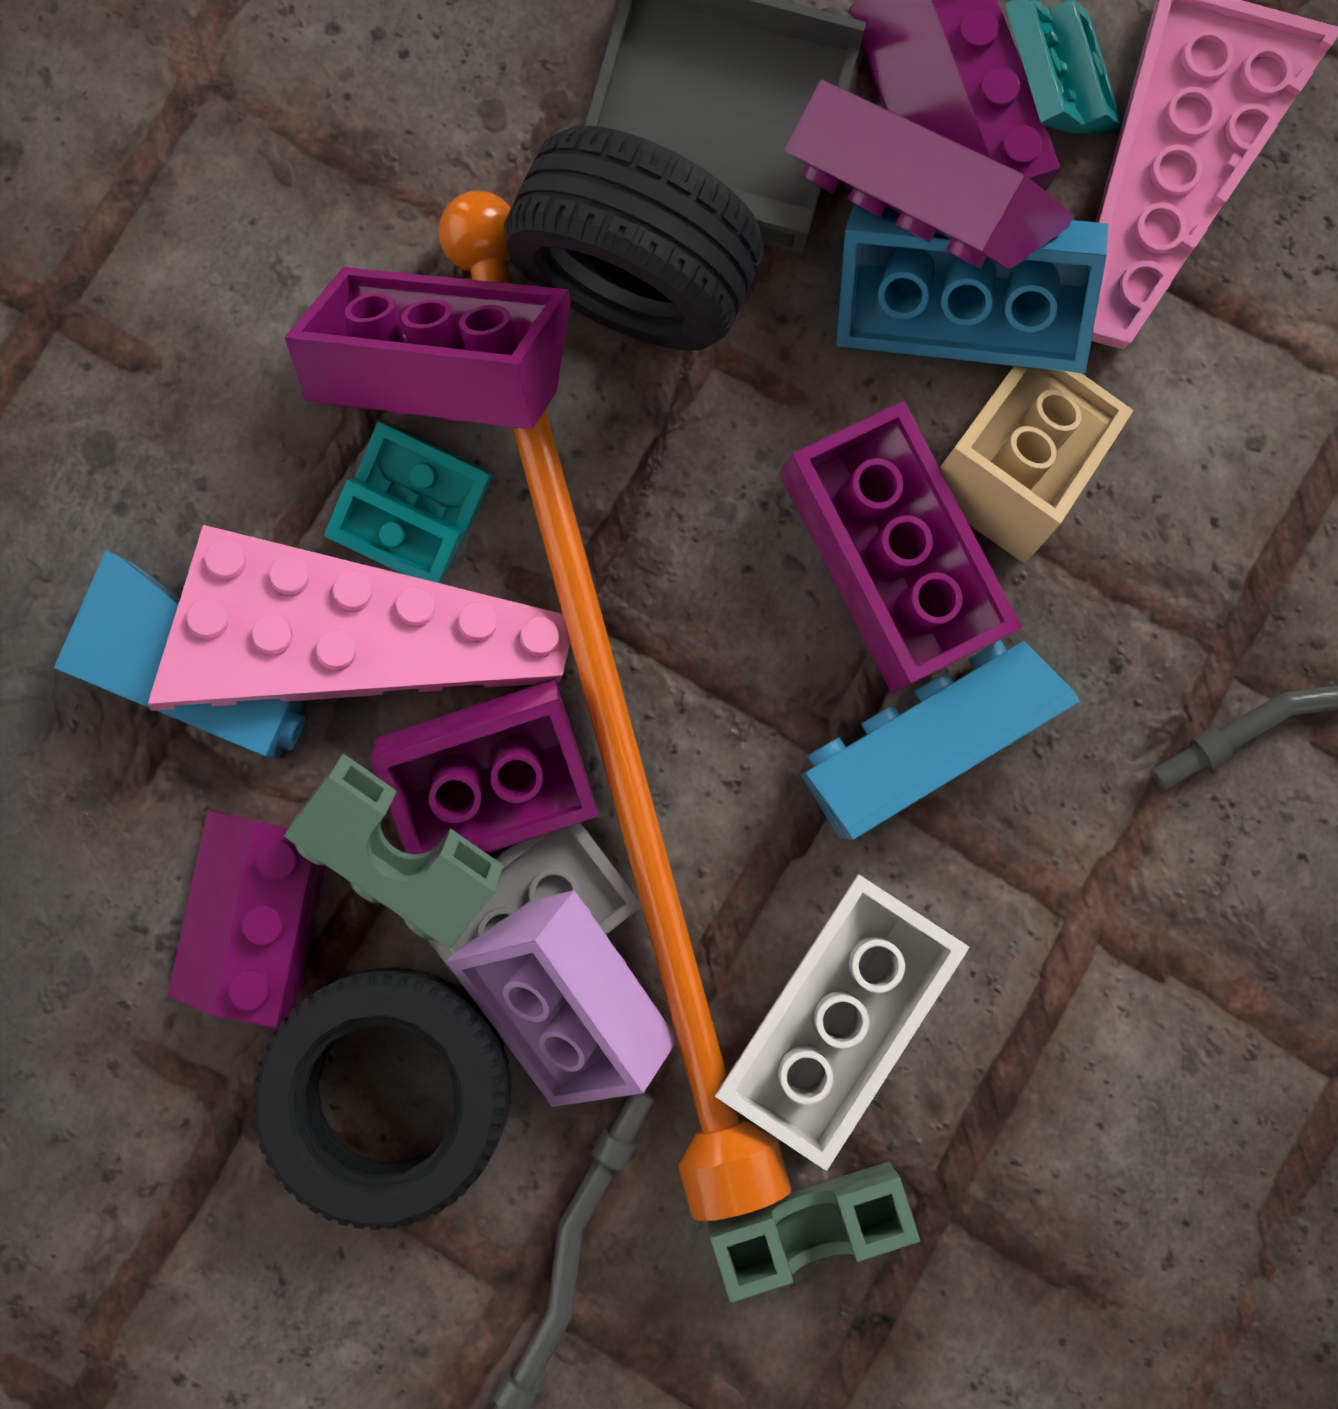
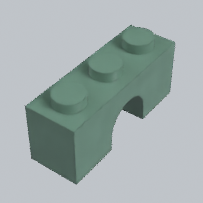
[284,753,503,949]
[708,1161,921,1303]

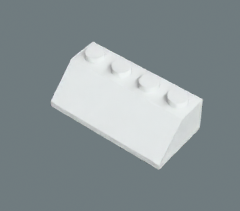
[715,874,970,1171]

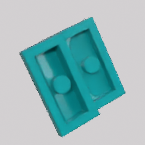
[1005,0,1123,134]
[324,420,495,584]

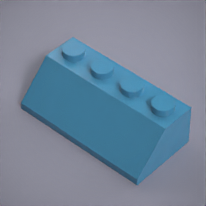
[836,204,1109,374]
[801,640,1080,840]

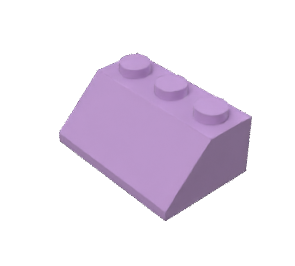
[446,890,677,1107]

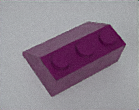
[370,679,599,854]
[167,810,326,1028]

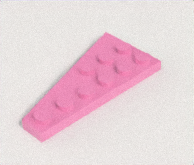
[1091,0,1338,350]
[148,525,570,711]

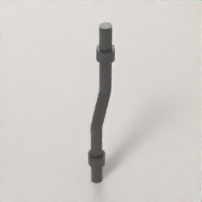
[1151,685,1338,791]
[493,1092,655,1409]

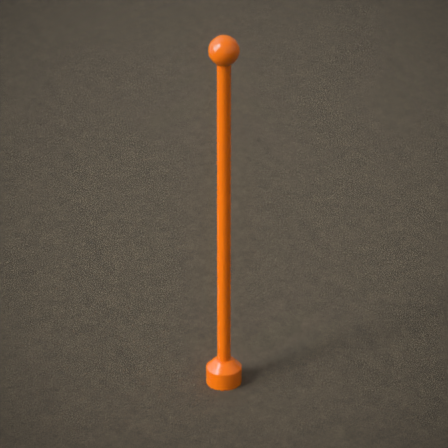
[438,190,792,1221]

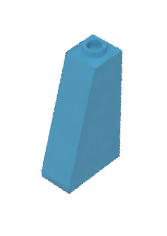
[54,551,306,759]

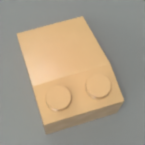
[939,366,1134,564]

